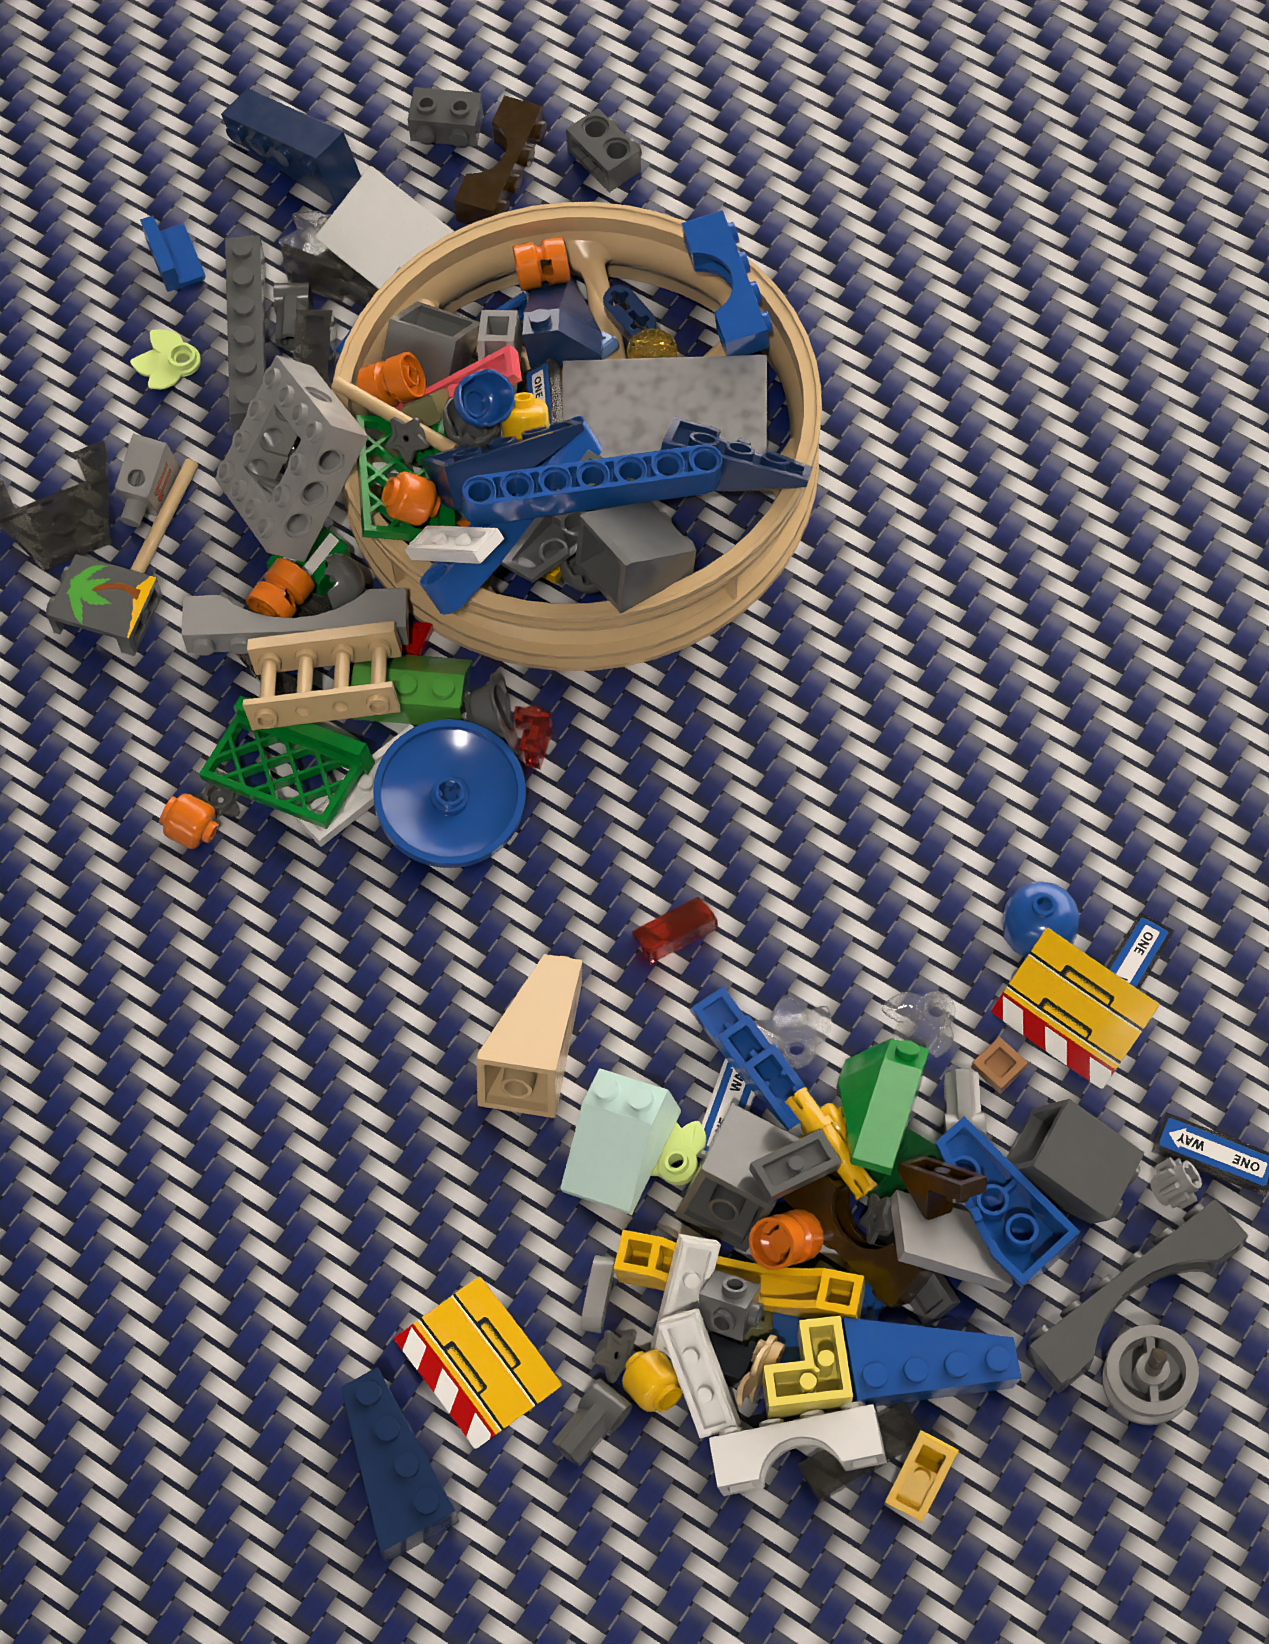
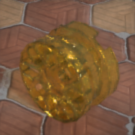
[627,328,678,359]

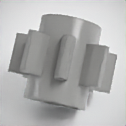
[1150,1157,1202,1209]

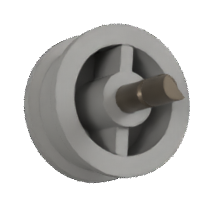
[1102,1325,1199,1425]

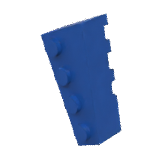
[841,1317,1021,1406]

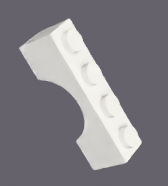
[709,1401,887,1496]

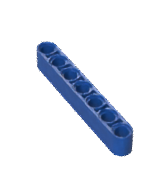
[420,416,603,615]
[462,445,722,525]

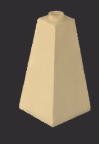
[477,954,582,1118]

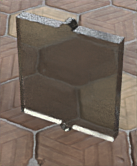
[281,243,345,303]

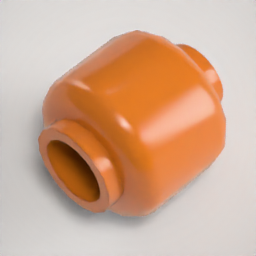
[381,472,441,526]
[159,793,219,849]

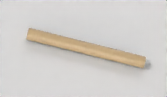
[331,376,459,452]
[130,458,198,574]

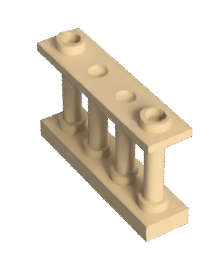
[243,621,402,730]

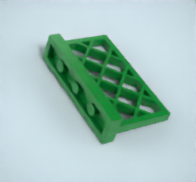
[355,414,456,541]
[199,696,375,829]

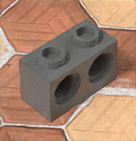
[566,108,642,193]

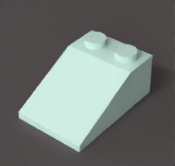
[560,1068,681,1215]

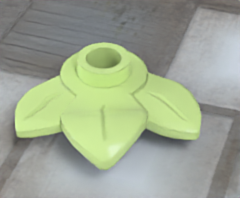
[131,329,201,390]
[651,1121,707,1185]

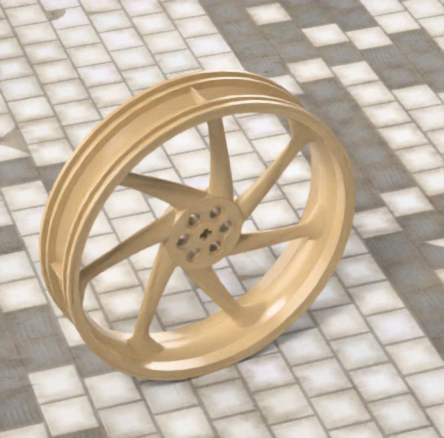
[331,202,822,671]

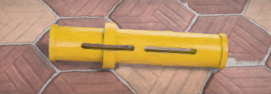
[785,1087,877,1200]

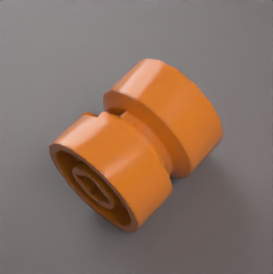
[513,236,571,291]
[357,352,426,407]
[246,558,315,618]
[749,1209,824,1270]

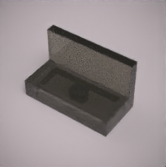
[293,310,337,388]

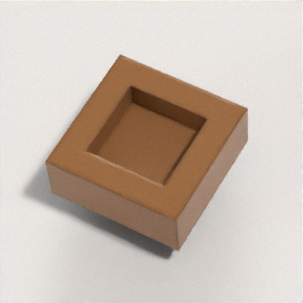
[971,1036,1028,1094]

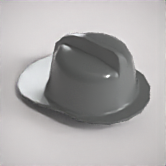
[465,672,521,756]

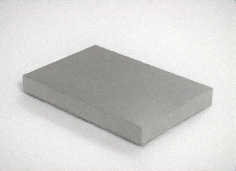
[891,1190,1013,1293]

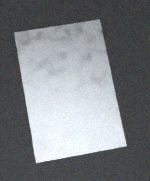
[562,355,767,458]

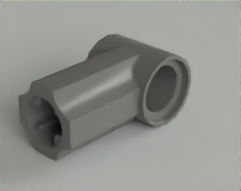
[273,282,312,351]
[552,1379,633,1467]

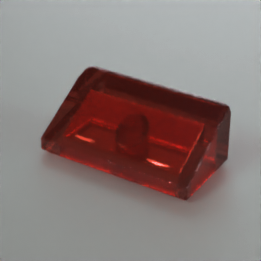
[632,896,718,964]

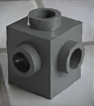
[698,1270,764,1341]

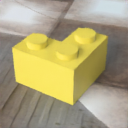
[762,1316,853,1420]

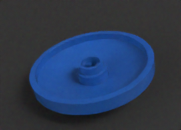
[373,719,526,868]

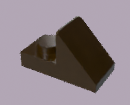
[897,1155,987,1220]

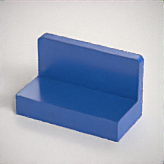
[140,215,206,292]

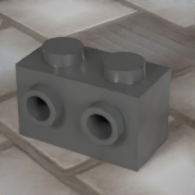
[407,87,483,147]

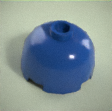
[1002,881,1080,958]

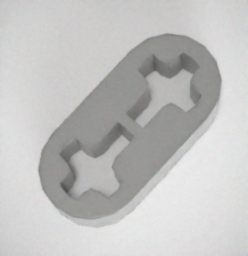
[581,1255,616,1334]

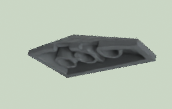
[501,450,635,583]

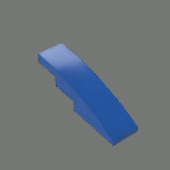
[690,986,821,1131]

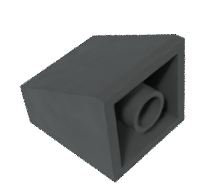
[674,1103,800,1253]

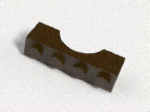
[454,95,547,225]
[782,1171,934,1308]

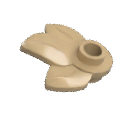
[736,1334,785,1408]

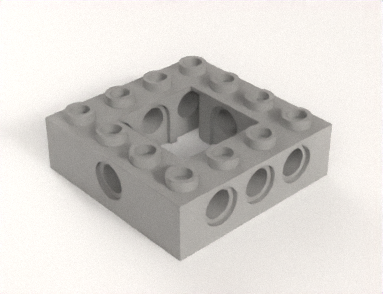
[215,355,369,562]

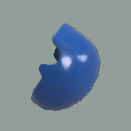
[453,369,515,428]

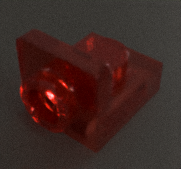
[513,706,553,770]

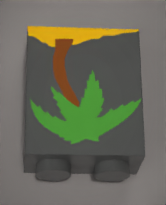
[46,554,162,656]

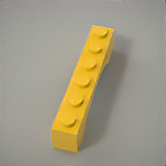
[614,1230,866,1321]

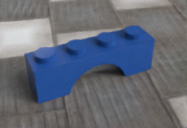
[681,210,773,356]

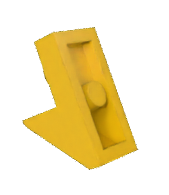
[885,1430,959,1522]

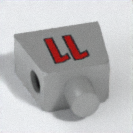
[115,433,181,527]

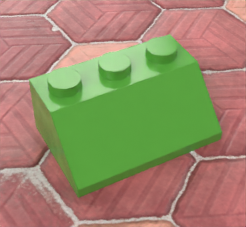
[350,654,473,725]

